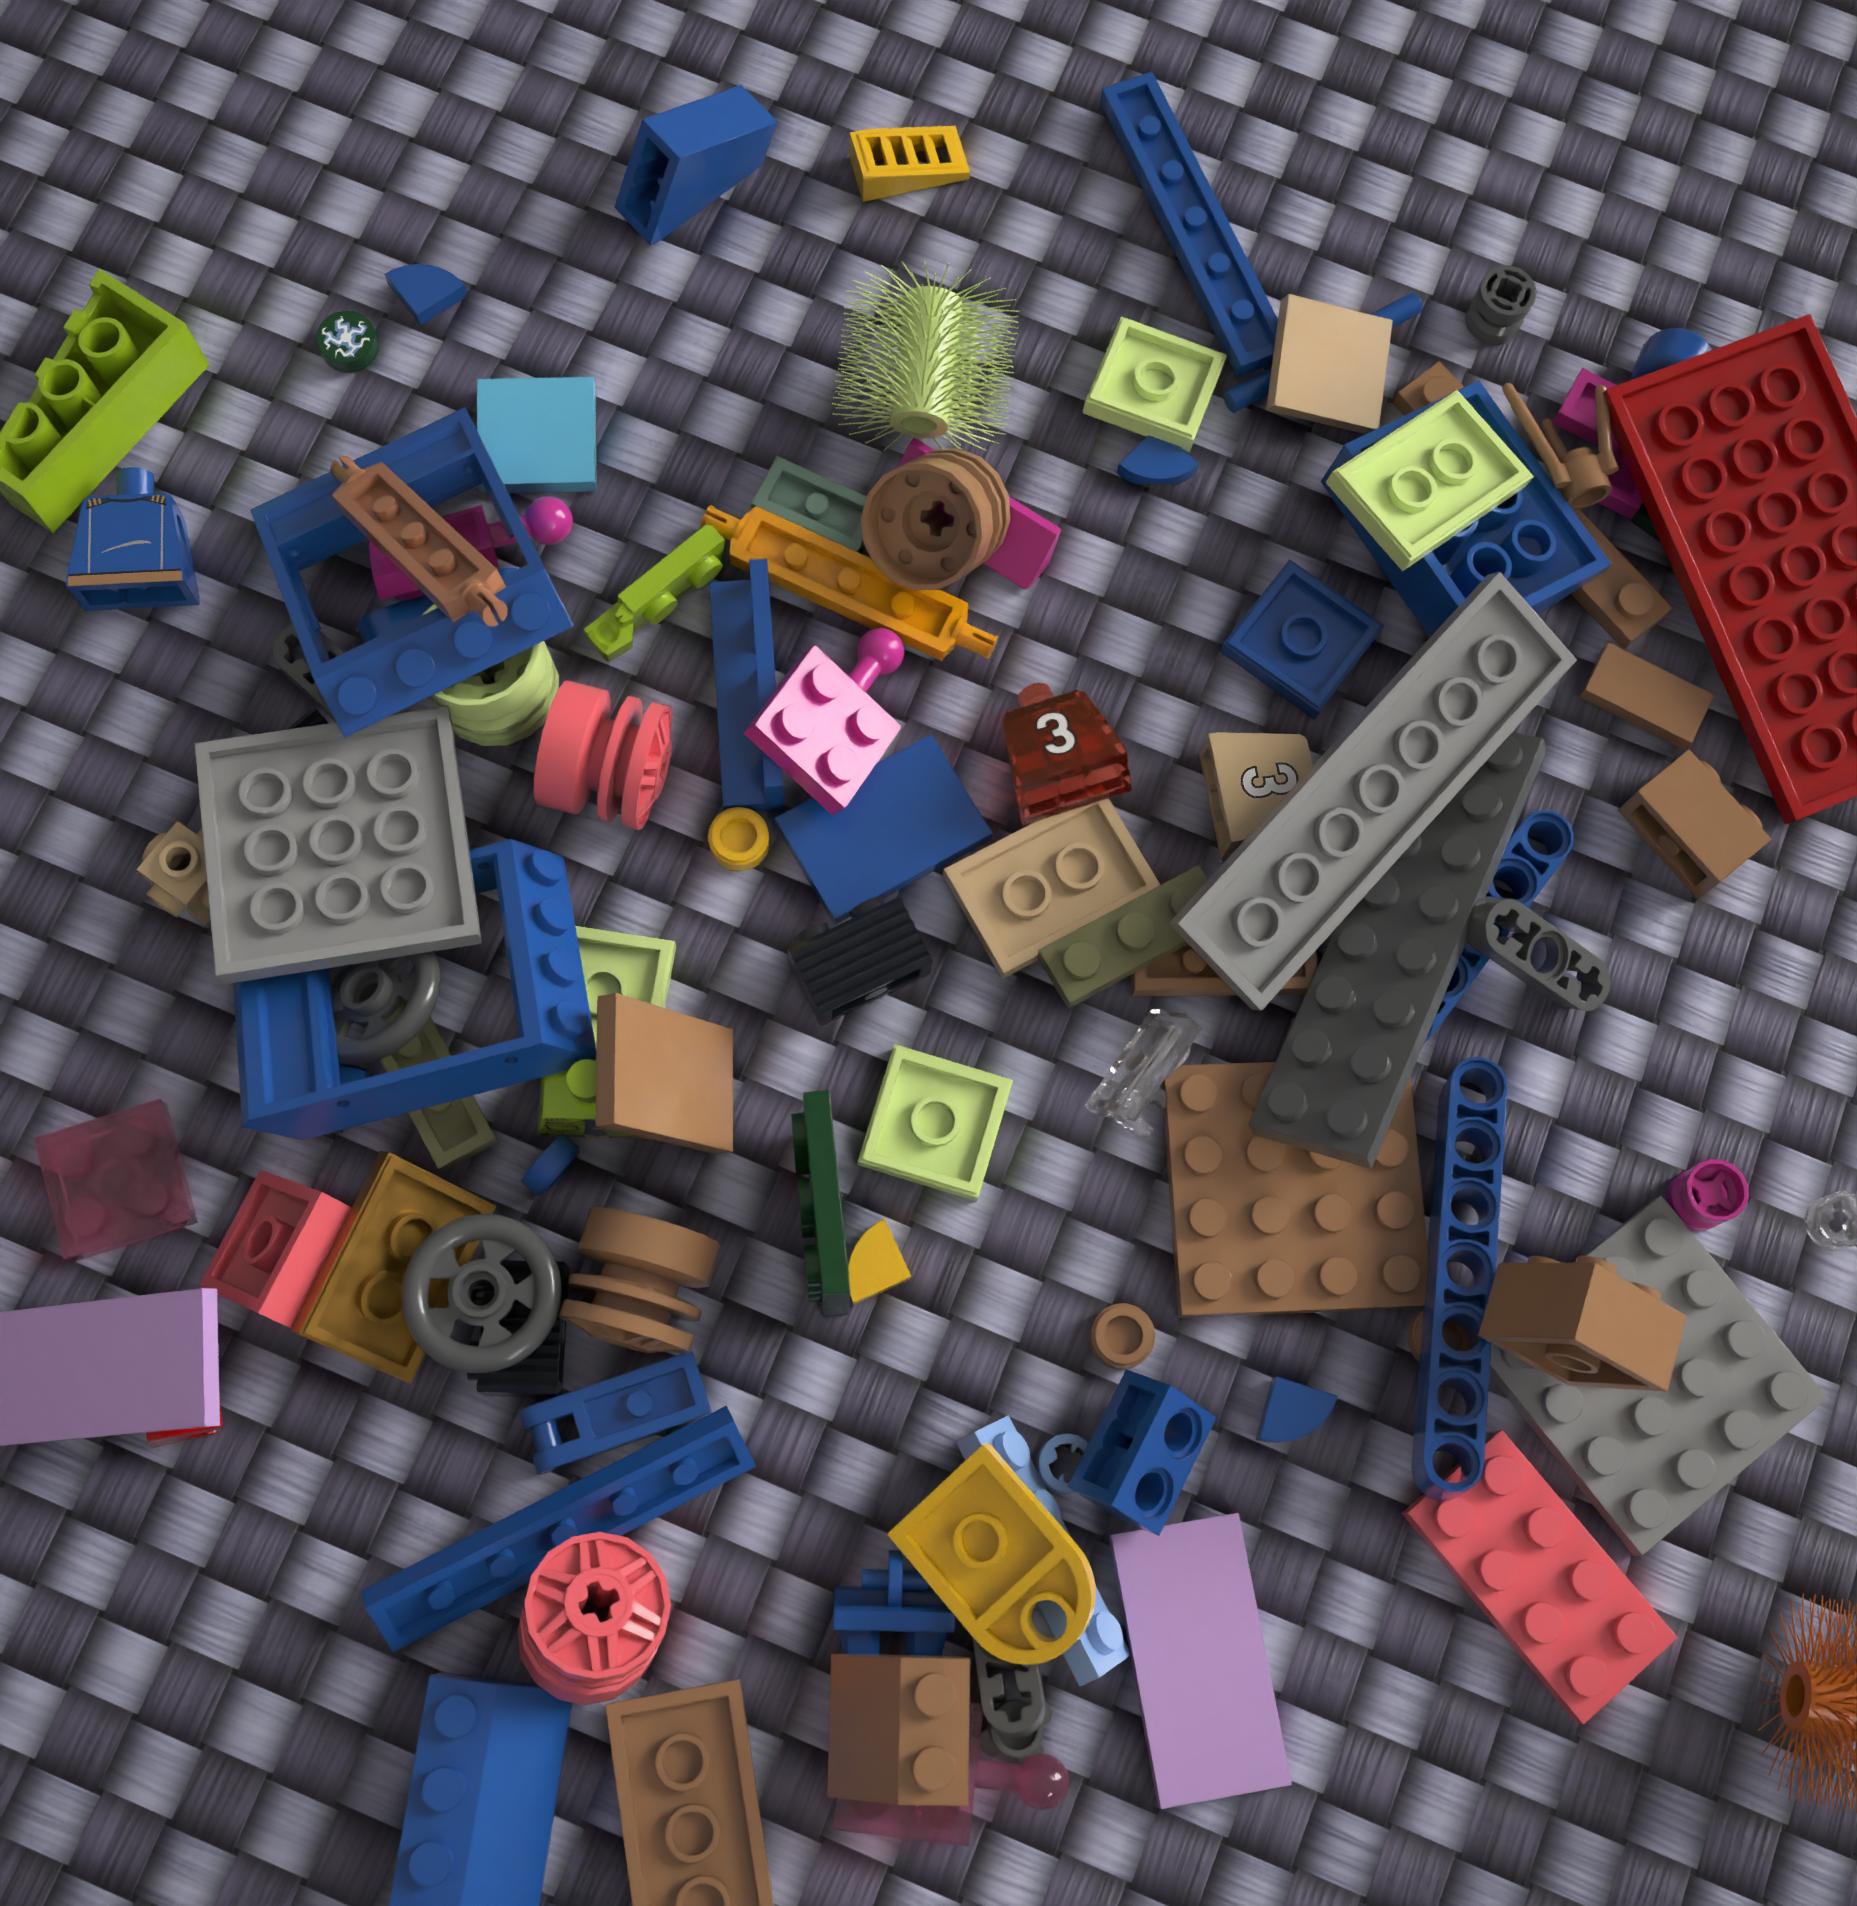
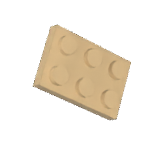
[943,788,1160,979]

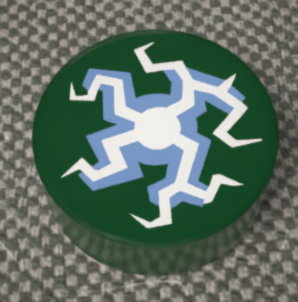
[316,311,379,373]

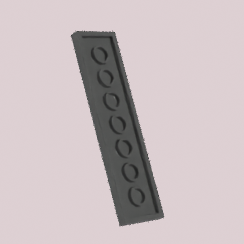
[1248,732,1546,1169]

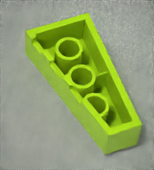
[0,269,210,533]

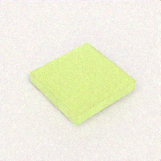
[1082,316,1227,452]
[575,926,676,1046]
[857,1044,1013,1201]

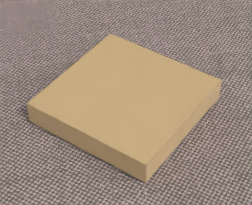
[1266,294,1393,434]

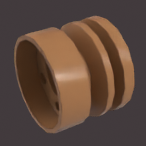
[861,448,1011,590]
[557,1207,721,1354]

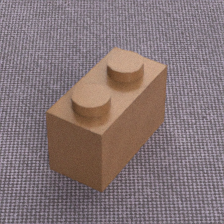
[1617,749,1772,899]

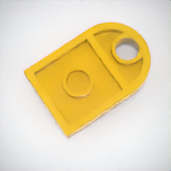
[887,1442,1096,1665]

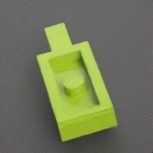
[584,524,725,662]

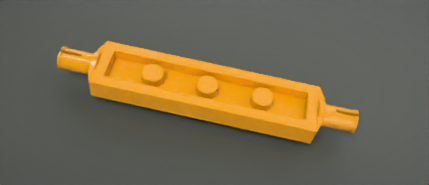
[700,505,998,661]

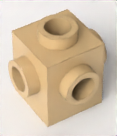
[136,821,211,925]

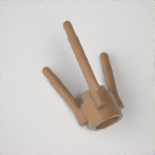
[1502,383,1619,509]

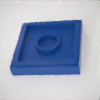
[1220,559,1385,719]

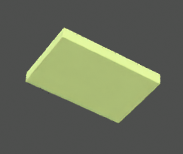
[1326,390,1534,572]

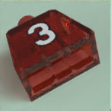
[1002,683,1132,825]

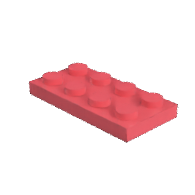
[1402,1430,1678,1725]

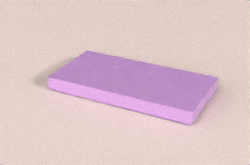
[0,1288,220,1446]
[1108,1513,1292,1809]

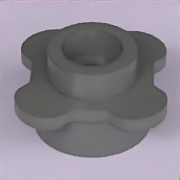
[978,1689,1052,1766]

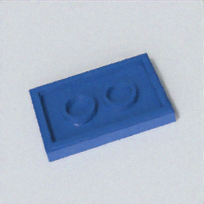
[775,734,992,925]

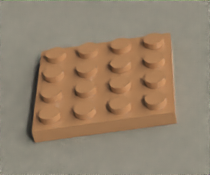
[1161,1062,1429,1318]

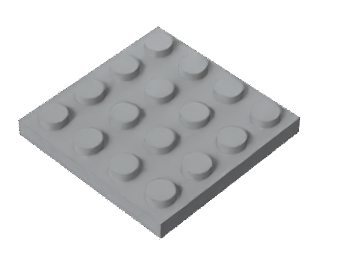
[195,706,482,985]
[1490,1195,1828,1556]

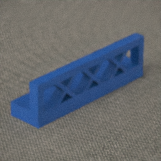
[709,559,784,812]

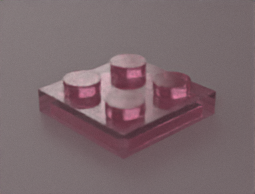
[34,1099,198,1263]

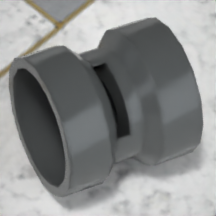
[1465,265,1537,345]

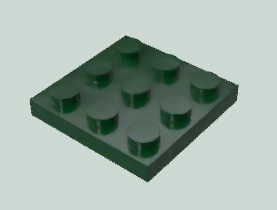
[791,1090,851,1317]

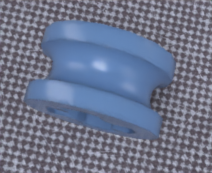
[1036,1433,1089,1494]

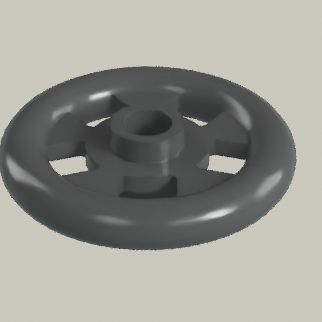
[330,951,441,1065]
[401,1214,562,1373]

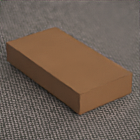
[1579,642,1714,750]

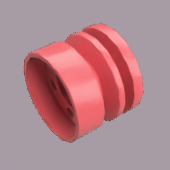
[534,681,672,830]
[517,1532,671,1705]

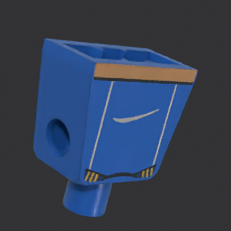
[66,467,200,611]

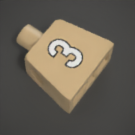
[1199,732,1313,860]

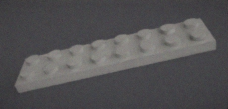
[1169,572,1577,1011]

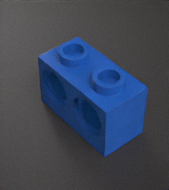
[1068,1369,1216,1536]

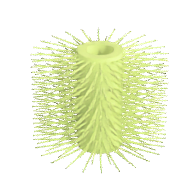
[832,261,1020,451]

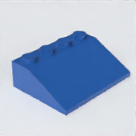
[1321,380,1612,638]

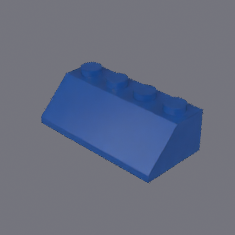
[389,1672,572,1906]

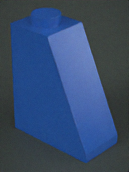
[614,85,778,245]

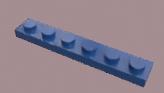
[1100,71,1278,377]
[361,1406,756,1652]

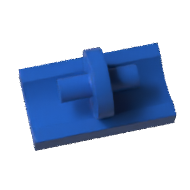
[833,1550,955,1656]

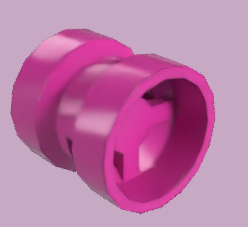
[1665,1159,1749,1231]

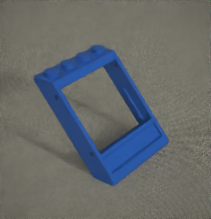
[250,407,574,738]
[233,839,596,1140]

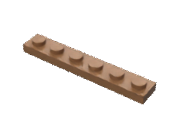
[1393,361,1673,650]

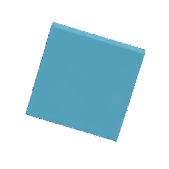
[477,377,597,494]

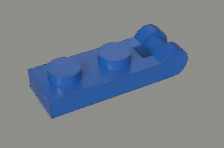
[519,1351,712,1475]

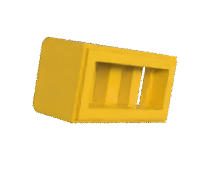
[849,126,970,202]

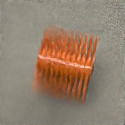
[1756,1593,1857,1814]

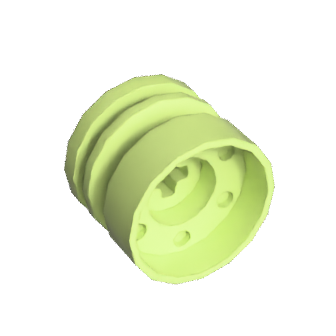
[423,604,559,746]

